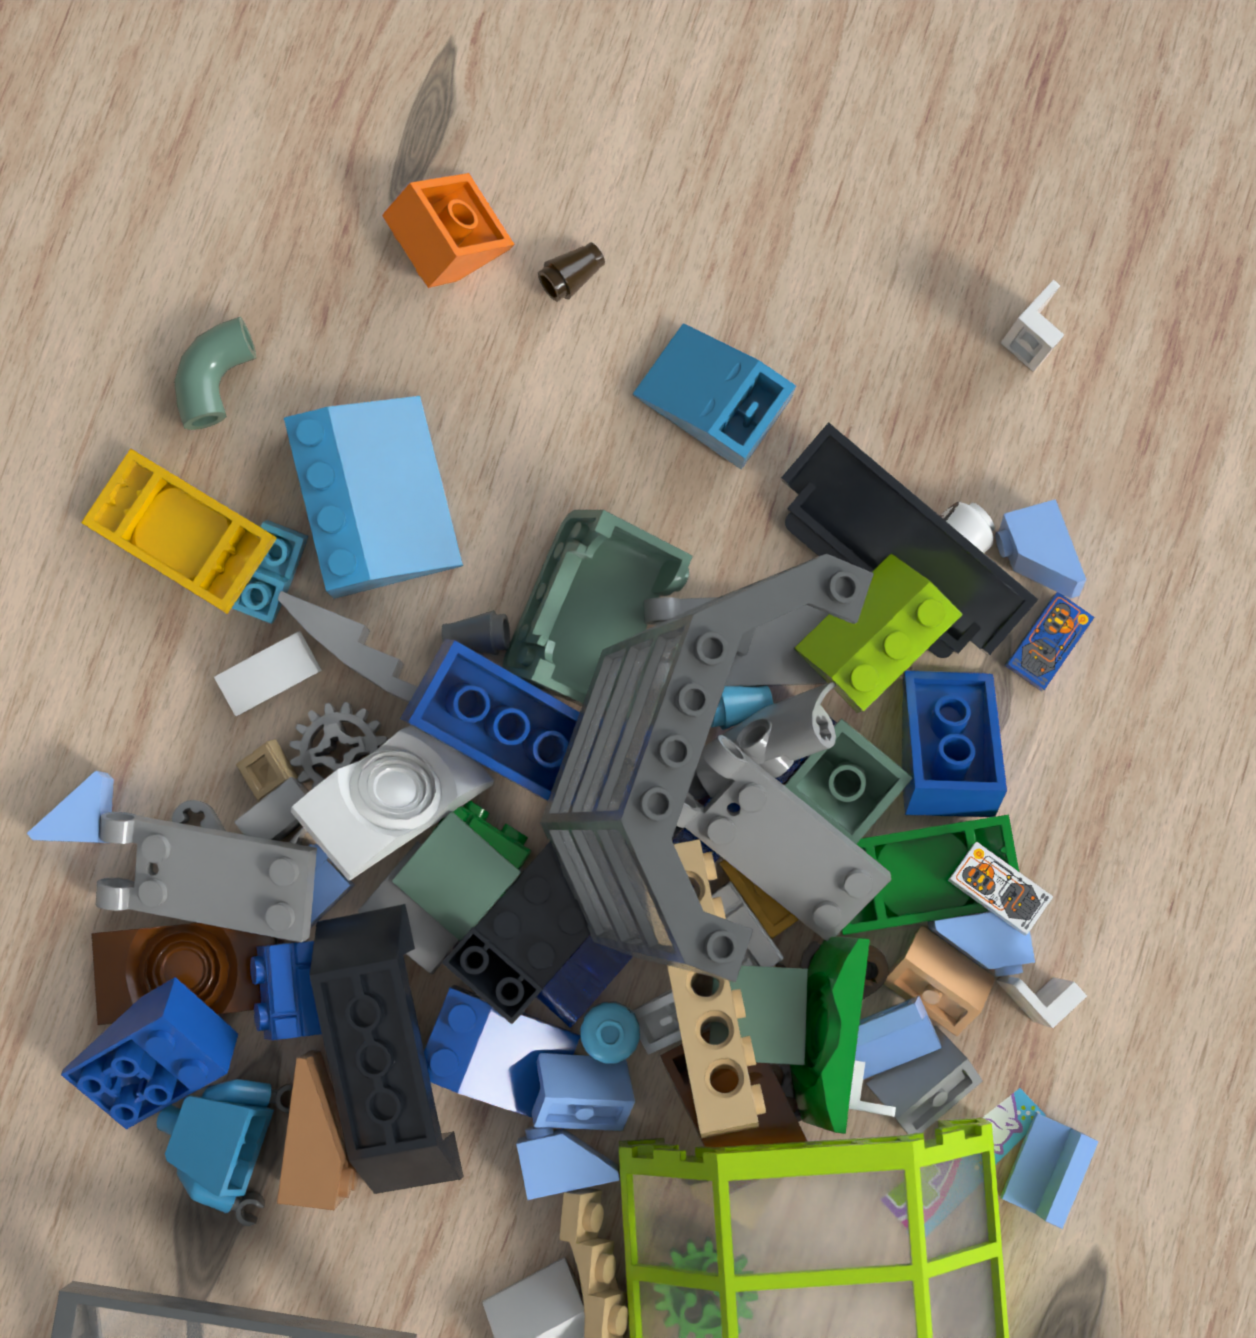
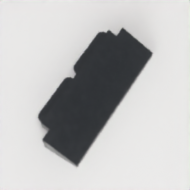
[781,422,1039,658]

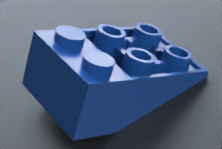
[61,977,239,1129]

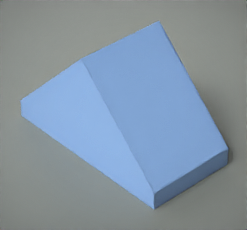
[27,771,114,843]

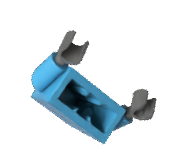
[156,1079,293,1226]

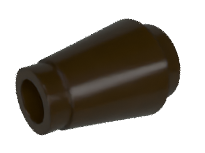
[538,242,605,302]

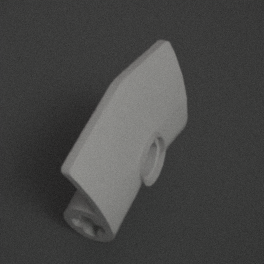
[696,682,836,798]

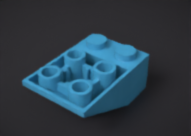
[633,323,796,470]

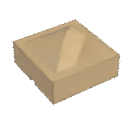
[236,739,298,802]

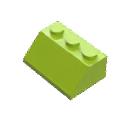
[794,554,963,713]

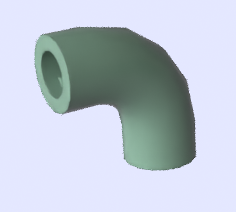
[174,317,257,430]

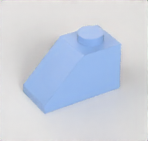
[995,499,1086,598]
[928,911,1035,976]
[516,1126,620,1200]

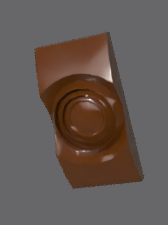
[91,923,277,1025]

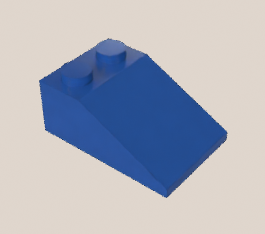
[902,671,1007,817]
[424,985,581,1118]

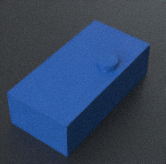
[400,639,580,802]

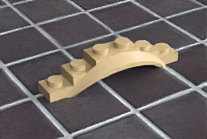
[559,1188,629,1338]

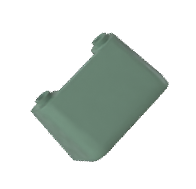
[502,510,693,706]

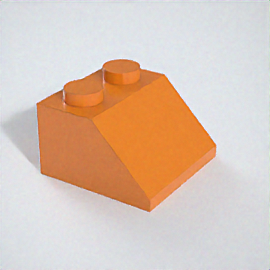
[382,173,515,288]

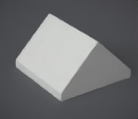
[482,1257,585,1338]

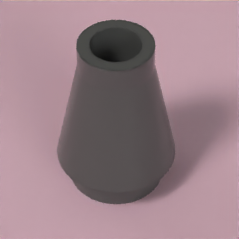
[442,610,510,655]

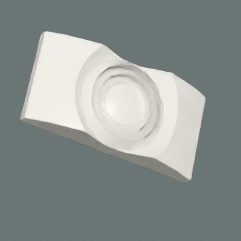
[291,725,494,881]

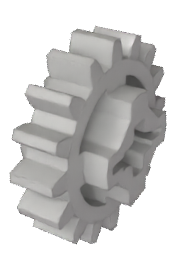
[289,702,389,790]

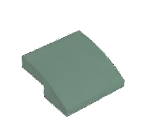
[392,811,521,941]
[710,965,808,1065]

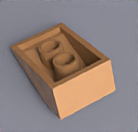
[277,1050,359,1211]

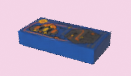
[1005,592,1095,691]

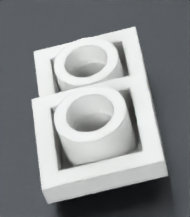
[214,631,322,716]

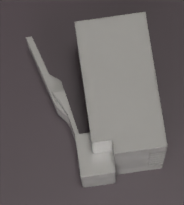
[234,777,309,845]

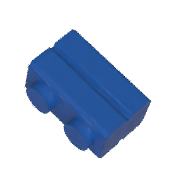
[250,941,322,1040]

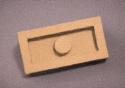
[884,926,995,1036]

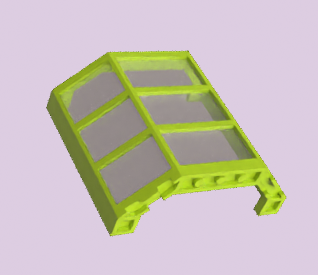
[619,1118,1009,1338]

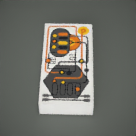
[948,842,1053,936]

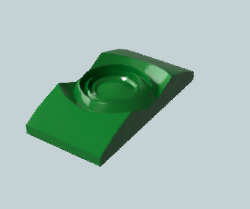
[842,814,1019,935]
[790,936,870,1134]

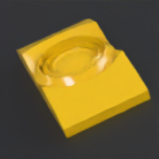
[81,448,277,614]

